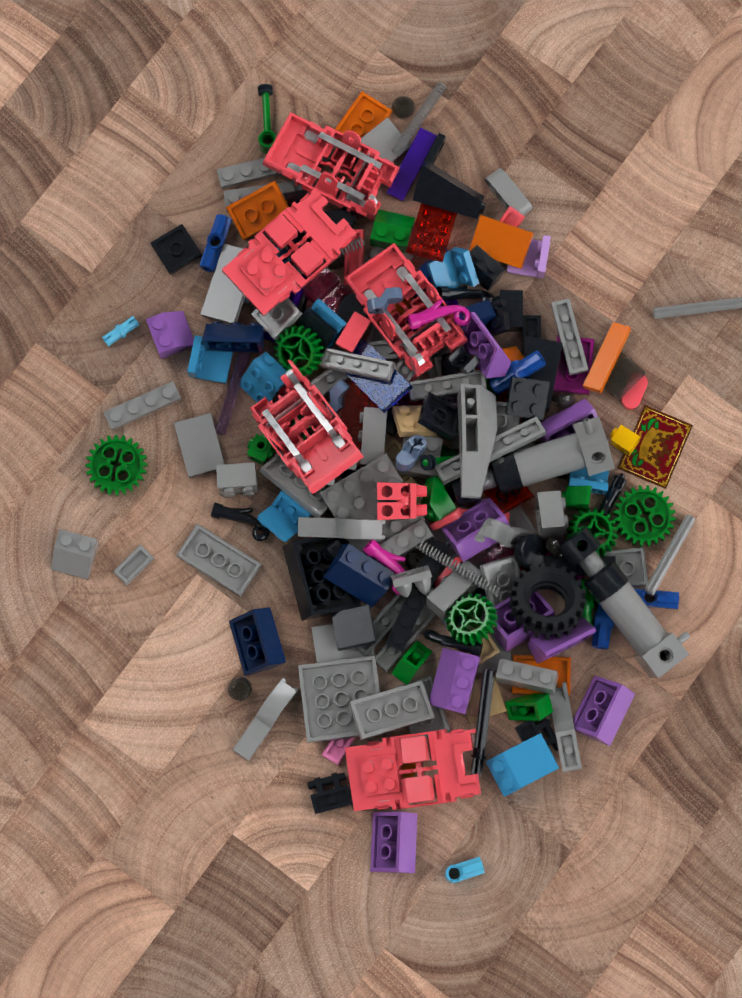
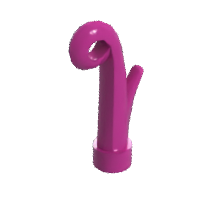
[407,299,471,330]
[363,539,405,595]

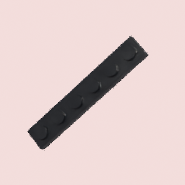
[385,539,449,653]

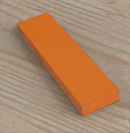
[583,322,631,393]

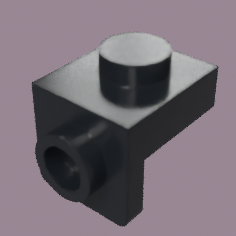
[447,346,481,374]

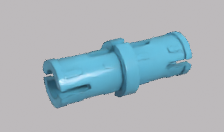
[102,315,140,347]

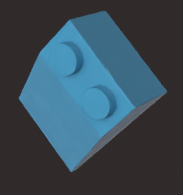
[486,733,560,797]

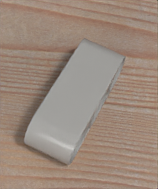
[485,168,533,215]

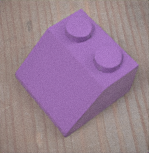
[146,311,194,359]

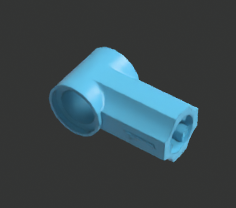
[444,857,485,884]

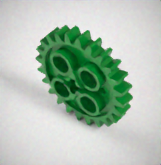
[85,434,148,497]
[613,485,676,547]

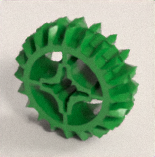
[274,326,324,376]
[566,508,618,557]
[445,593,498,646]

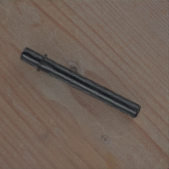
[471,668,495,775]

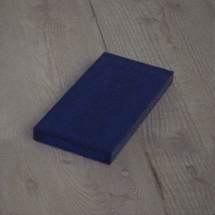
[343,339,413,413]

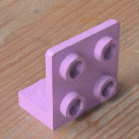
[507,235,551,279]

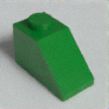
[422,476,456,522]
[561,485,592,512]
[391,640,433,685]
[505,693,553,721]

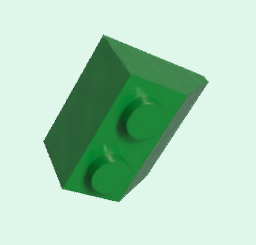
[370,209,415,254]

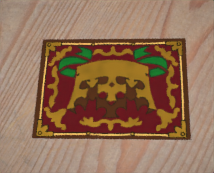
[618,405,693,489]

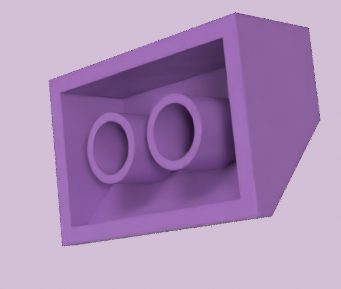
[463,312,511,378]
[540,399,598,443]
[441,498,510,562]
[484,591,555,652]
[527,617,596,664]
[429,648,481,714]
[573,676,635,746]
[370,812,417,873]

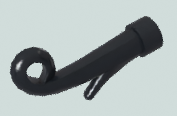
[436,285,496,302]
[211,502,270,541]
[423,630,483,657]

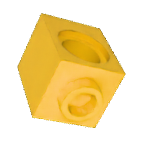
[609,425,640,456]

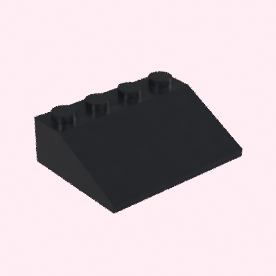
[283,537,362,621]

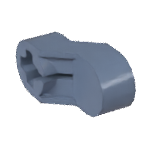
[367,287,403,314]
[327,380,350,416]
[395,435,426,472]

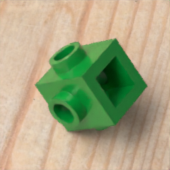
[247,434,275,466]

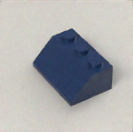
[202,321,265,353]
[323,544,395,607]
[229,607,286,676]

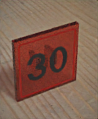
[483,486,534,514]

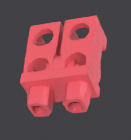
[377,482,427,520]

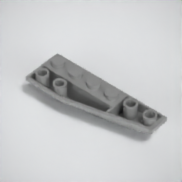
[457,384,497,498]

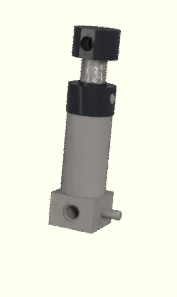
[451,416,615,507]
[557,526,690,678]

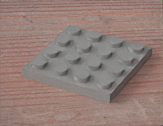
[320,453,426,555]
[298,656,380,743]

